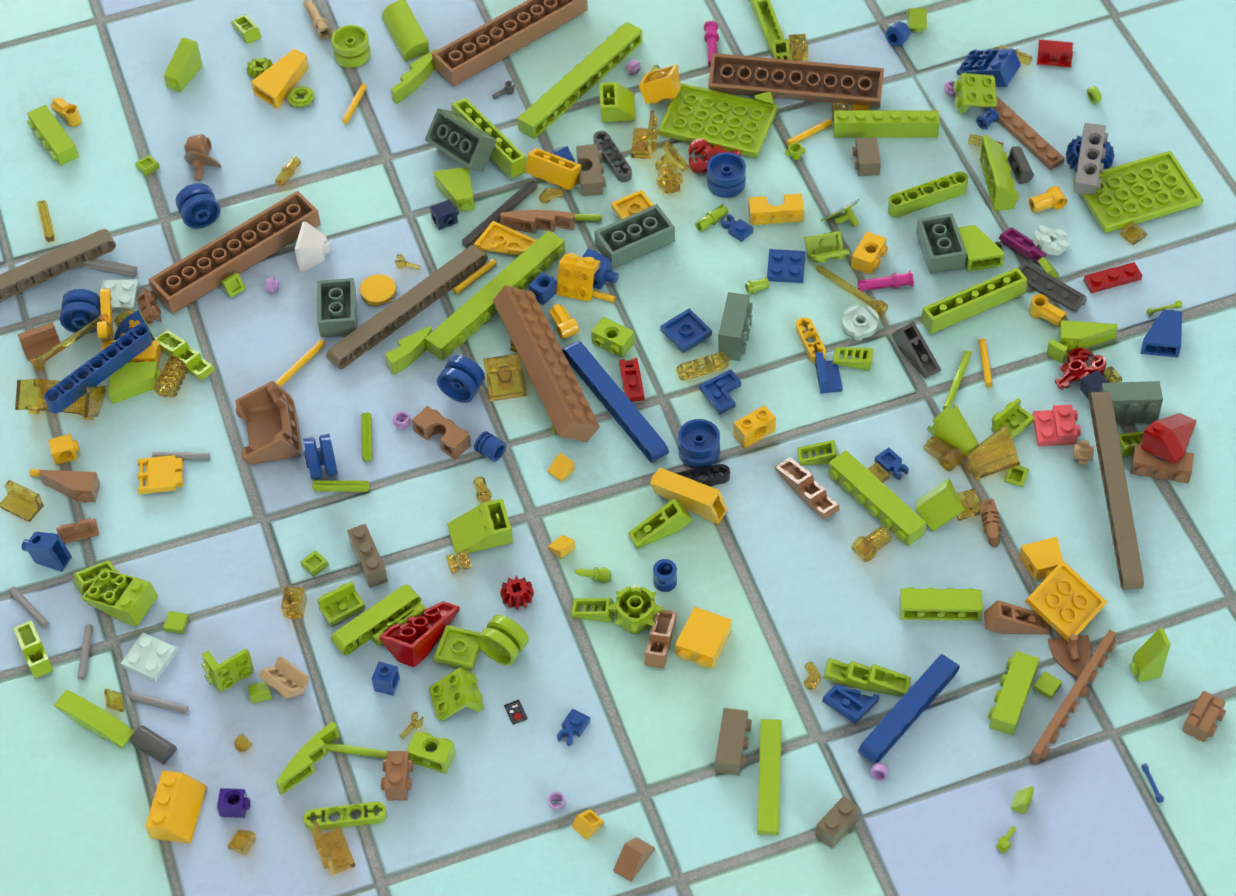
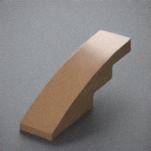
[500,210,575,234]
[775,458,840,519]

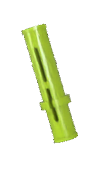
[371,602,426,646]

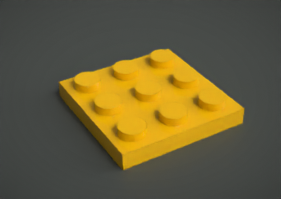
[1024,560,1107,642]

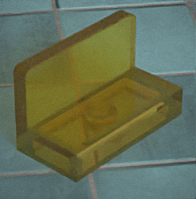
[0,480,44,522]

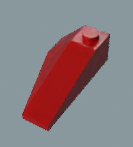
[1140,413,1197,464]
[379,601,460,668]

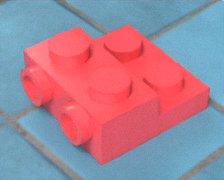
[1032,405,1081,446]

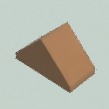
[613,837,655,882]

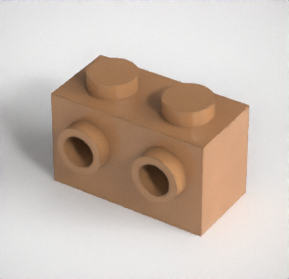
[381,751,414,801]

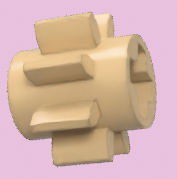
[1073,440,1094,465]

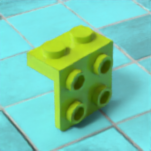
[953,73,997,114]
[804,231,849,263]
[201,649,254,692]
[429,667,484,721]

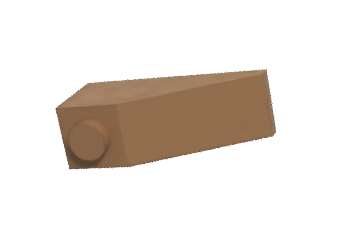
[39,470,100,503]
[984,600,1050,634]

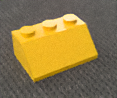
[145,770,207,844]

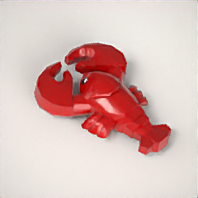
[688,139,741,174]
[1055,348,1107,390]

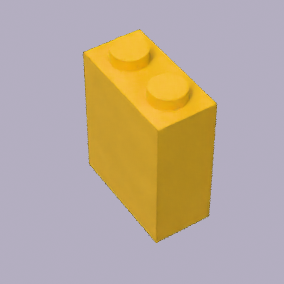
[675,607,732,669]

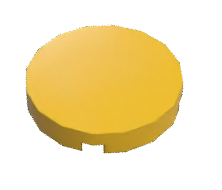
[360,274,396,306]

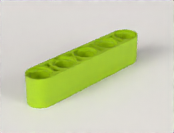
[888,171,969,217]
[331,584,422,655]

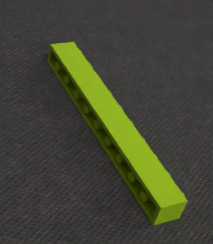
[517,22,643,139]
[425,230,566,361]

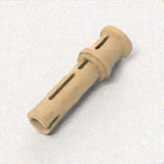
[304,0,332,39]

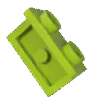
[991,398,1035,443]
[317,581,366,627]

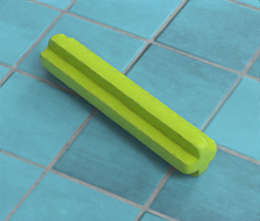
[361,412,373,462]
[312,480,370,492]

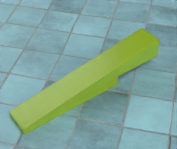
[748,0,784,55]

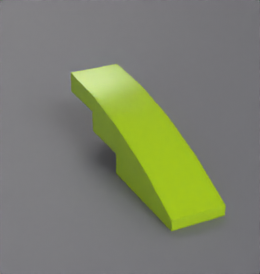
[390,49,437,104]
[155,330,215,381]
[823,658,911,696]
[53,689,135,749]
[276,721,340,795]

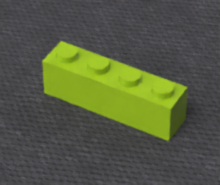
[27,105,79,166]
[899,587,983,621]
[988,651,1040,736]

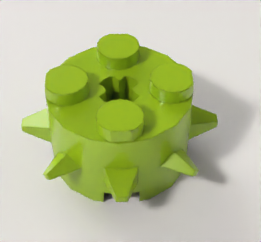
[607,585,663,634]

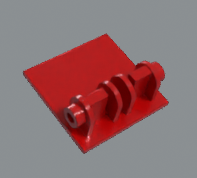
[1037,39,1073,68]

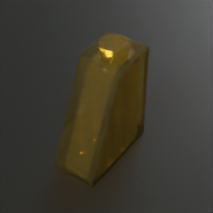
[966,424,1021,480]

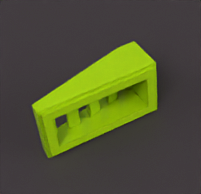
[231,14,261,44]
[833,347,873,371]
[1118,431,1144,457]
[797,440,839,466]
[73,560,118,595]
[570,598,614,622]

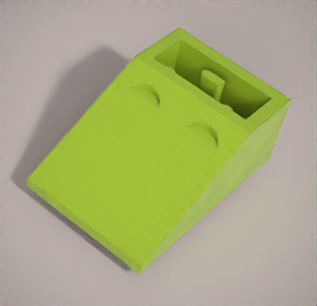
[447,498,513,556]
[82,568,158,627]

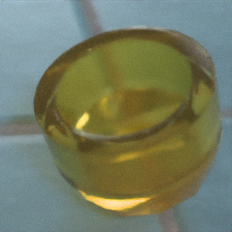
[234,734,252,752]

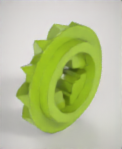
[246,56,273,78]
[287,86,315,108]

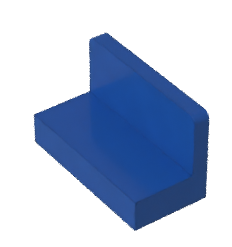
[815,352,843,394]

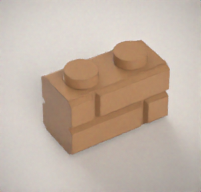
[1182,691,1226,742]

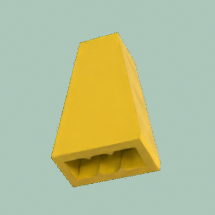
[251,48,309,109]
[650,467,728,525]

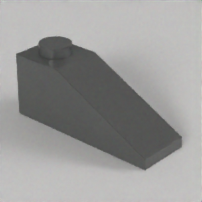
[891,321,941,379]

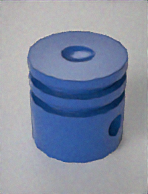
[474,431,506,462]
[653,559,677,592]

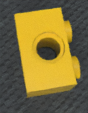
[851,231,888,275]
[733,405,776,449]

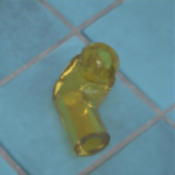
[804,662,821,690]

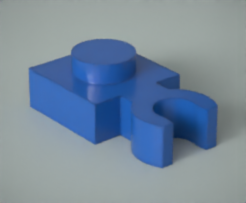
[721,214,753,242]
[874,447,909,480]
[557,708,590,746]

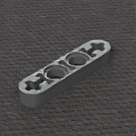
[593,131,632,182]

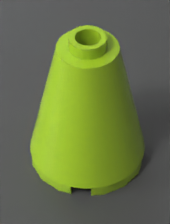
[927,404,979,458]

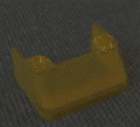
[15,378,106,420]

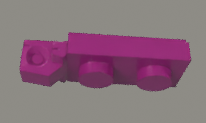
[999,227,1047,265]

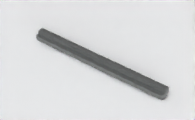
[461,180,537,248]

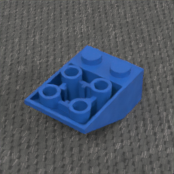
[956,48,1021,87]

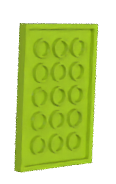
[658,83,778,158]
[1073,150,1204,233]

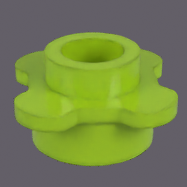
[785,142,806,160]

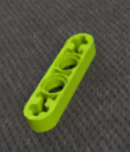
[303,802,387,831]

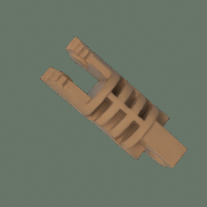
[981,499,1001,548]

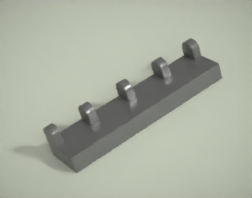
[1019,261,1087,313]

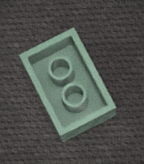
[916,213,967,273]
[317,278,357,337]
[718,292,753,361]
[1100,381,1163,424]

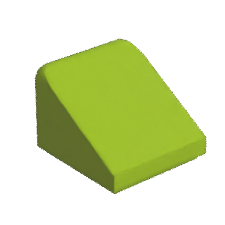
[754,92,775,105]
[1004,463,1029,487]
[248,681,272,704]
[1010,786,1034,815]

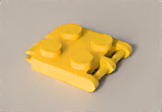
[137,455,183,494]

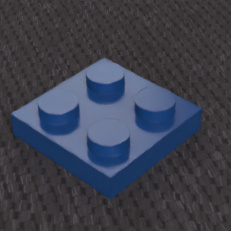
[767,249,805,283]
[660,308,712,353]

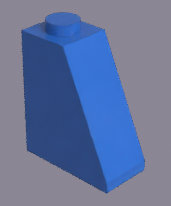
[1140,309,1182,358]

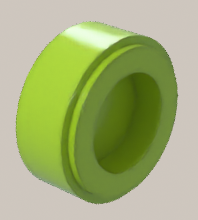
[1087,86,1102,104]

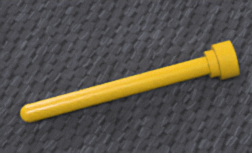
[275,340,325,387]

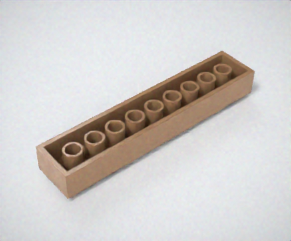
[432,0,588,87]
[708,53,884,107]
[148,191,321,314]
[493,285,600,442]

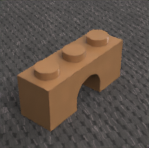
[412,406,471,460]
[1130,444,1194,483]

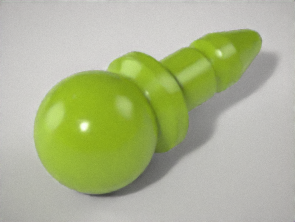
[574,567,612,583]

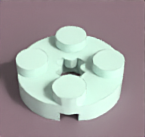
[1032,225,1069,255]
[842,305,879,341]

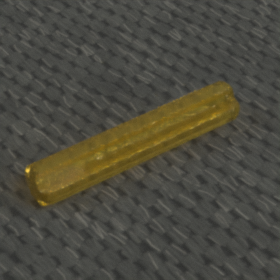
[37,200,55,242]

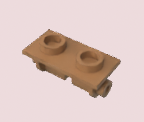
[137,287,162,325]
[56,517,99,544]

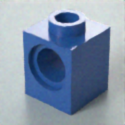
[529,272,557,306]
[371,662,400,696]

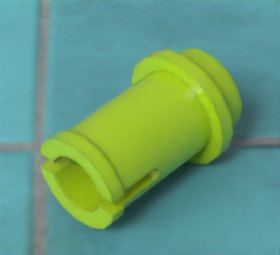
[745,277,770,295]

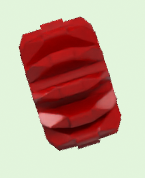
[500,575,534,611]

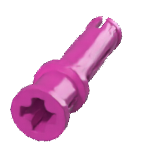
[703,21,719,67]
[857,270,914,292]

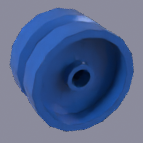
[707,152,746,198]
[175,183,221,229]
[60,289,101,334]
[437,355,485,403]
[678,419,720,468]
[303,433,338,480]

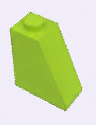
[164,37,203,92]
[433,167,475,212]
[958,225,1004,272]
[108,362,162,403]

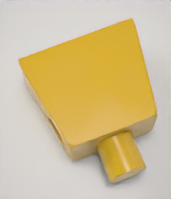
[1019,537,1063,580]

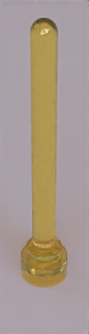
[816,265,888,317]
[29,314,109,371]

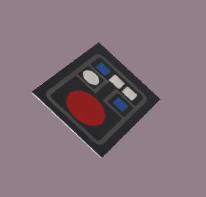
[504,700,528,725]

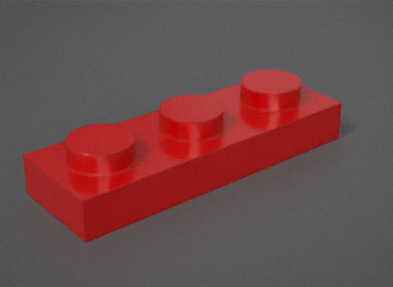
[1083,262,1142,294]

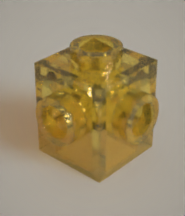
[656,164,683,195]

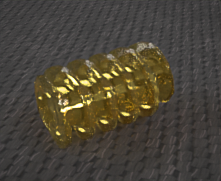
[154,357,189,397]

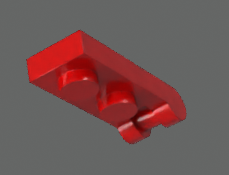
[619,357,645,402]

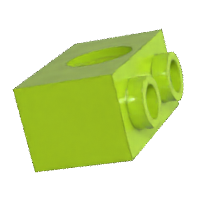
[591,317,635,358]
[406,731,456,774]

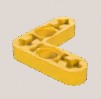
[97,289,114,341]

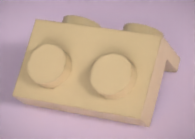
[259,657,310,698]

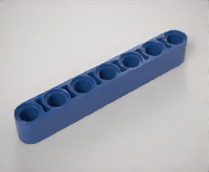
[44,324,152,414]
[858,654,960,764]

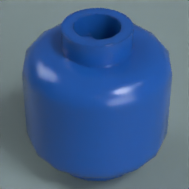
[885,21,910,47]

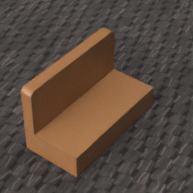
[17,322,63,361]

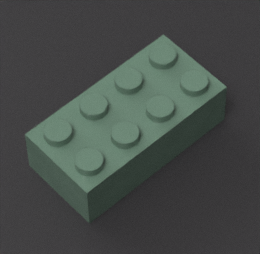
[425,108,497,172]
[594,204,675,269]

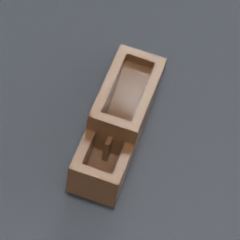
[644,610,677,669]

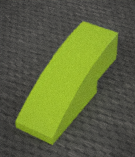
[385,326,432,375]
[13,620,54,679]

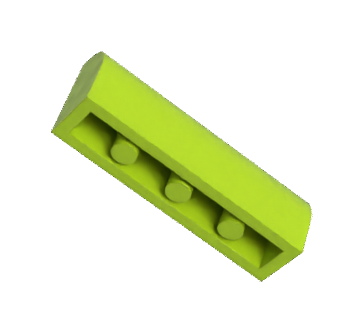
[382,0,429,61]

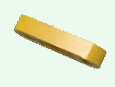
[796,317,826,363]

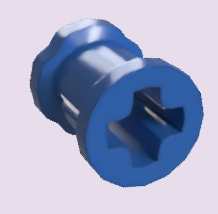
[976,107,999,129]

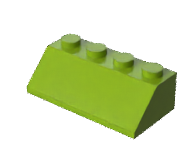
[979,135,1019,211]

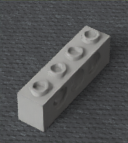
[1074,123,1108,195]

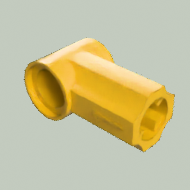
[50,97,82,127]
[1028,186,1068,213]
[1029,294,1067,327]
[549,304,580,340]

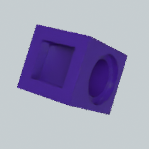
[217,788,251,818]

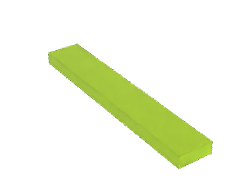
[757,719,782,835]

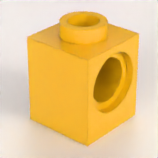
[48,433,80,465]

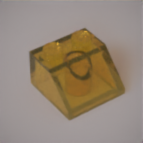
[483,353,527,401]

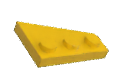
[474,221,537,256]

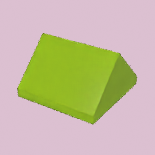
[915,479,965,531]

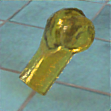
[539,188,563,203]
[114,310,136,327]

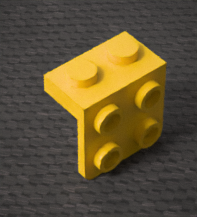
[556,253,600,302]

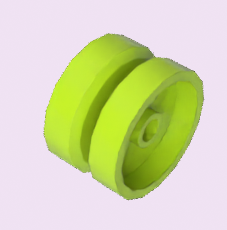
[331,25,371,68]
[476,614,529,666]

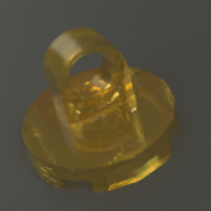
[655,141,690,176]

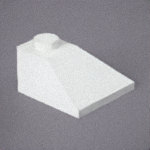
[295,222,330,273]

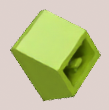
[599,82,636,122]

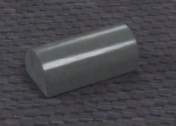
[1008,146,1034,184]
[131,725,177,764]

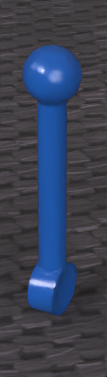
[1142,763,1164,803]

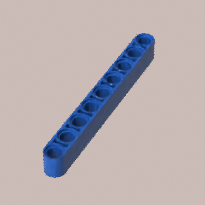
[562,340,669,463]

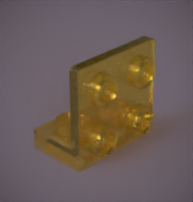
[631,110,658,159]
[311,820,355,876]

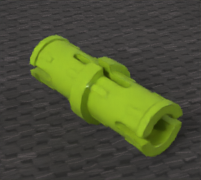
[695,204,729,232]

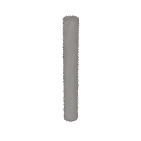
[152,452,210,460]
[8,586,50,629]
[77,624,93,680]
[129,692,189,714]

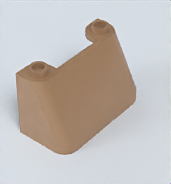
[235,381,302,465]

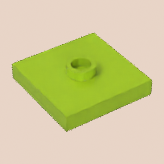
[433,625,481,671]

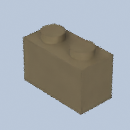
[852,137,881,176]
[815,796,860,849]

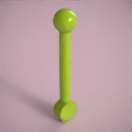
[1146,300,1183,315]

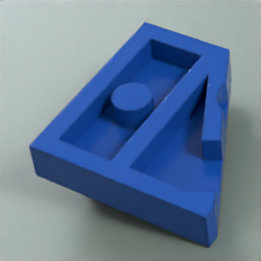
[822,685,880,724]

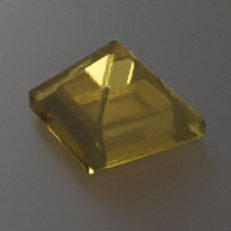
[104,689,125,712]

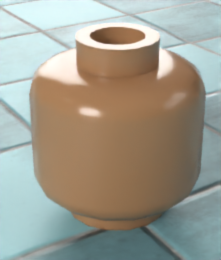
[184,134,212,155]

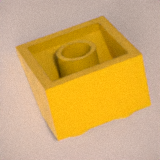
[639,64,681,104]

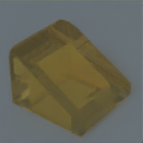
[1120,221,1147,245]
[227,829,256,856]

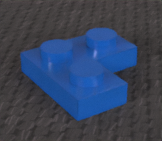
[699,369,741,415]

